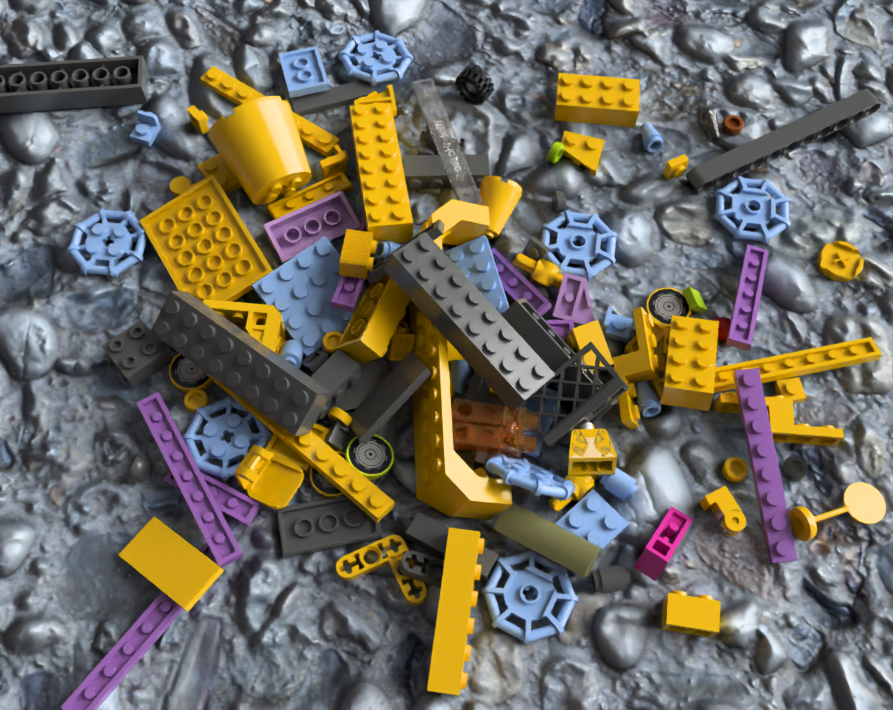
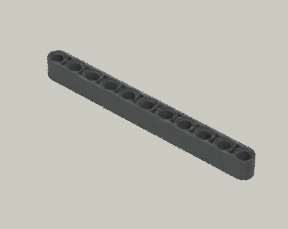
[686,89,881,194]

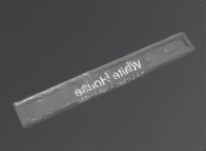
[412,78,484,206]

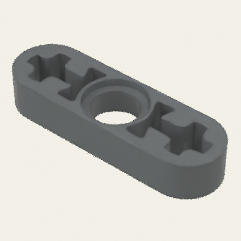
[399,550,444,588]

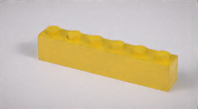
[427,527,485,695]

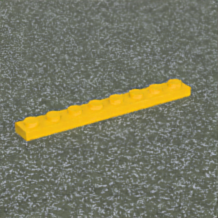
[200,66,341,157]

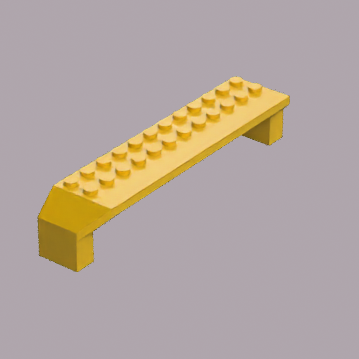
[409,199,512,520]

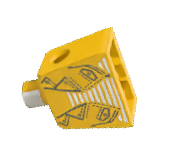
[568,422,617,476]

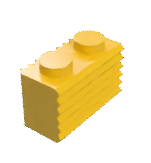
[339,229,377,280]

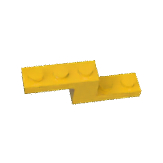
[613,307,661,430]
[715,392,844,447]

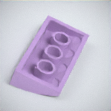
[263,190,360,263]

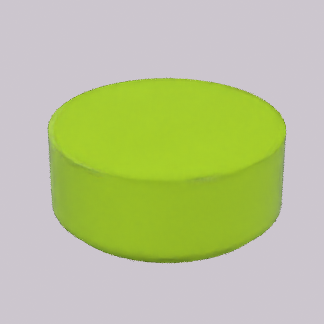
[547,141,565,163]

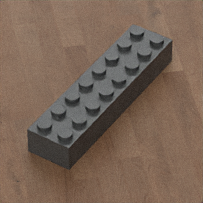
[0,55,149,113]
[384,232,555,412]
[150,291,331,436]

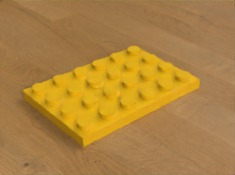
[139,174,273,302]

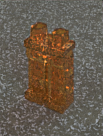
[451,398,538,457]

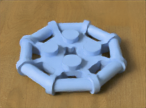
[338,30,413,86]
[714,176,791,244]
[66,208,149,278]
[541,210,618,280]
[182,396,273,481]
[485,453,575,501]
[481,549,578,644]

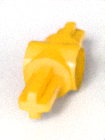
[513,253,563,288]
[548,475,599,512]

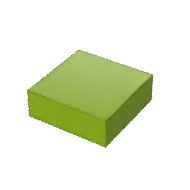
[683,287,707,314]

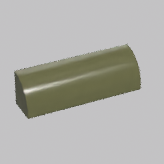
[493,502,602,577]

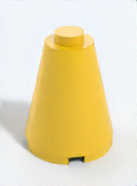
[479,176,522,240]

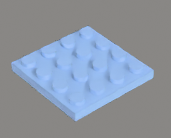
[252,236,367,357]

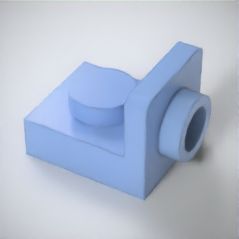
[130,110,161,147]
[599,306,633,342]

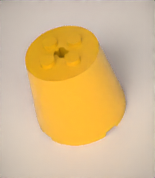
[208,96,312,205]

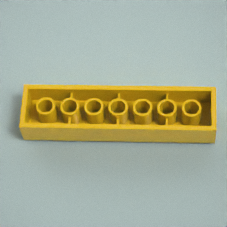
[350,103,413,243]

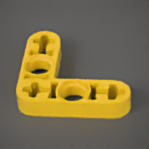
[336,534,427,606]

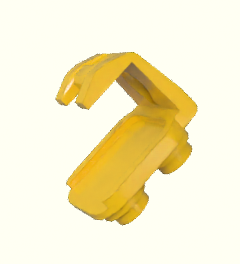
[234,445,304,510]

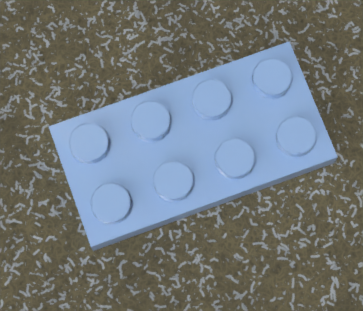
[445,235,509,315]

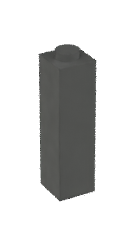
[404,511,499,583]

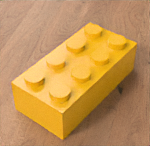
[554,73,640,127]
[335,273,411,364]
[661,315,719,411]

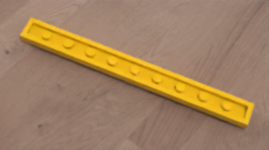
[652,337,882,401]
[207,373,395,523]

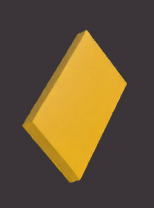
[118,517,224,612]

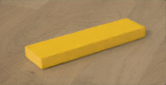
[267,171,353,220]

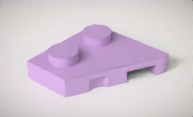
[552,272,595,325]

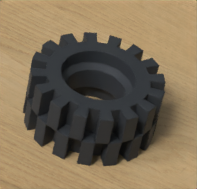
[455,65,494,105]

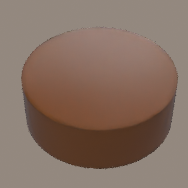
[722,115,744,136]

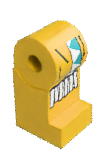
[699,485,746,537]

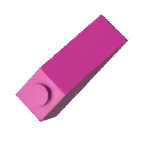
[633,506,693,581]

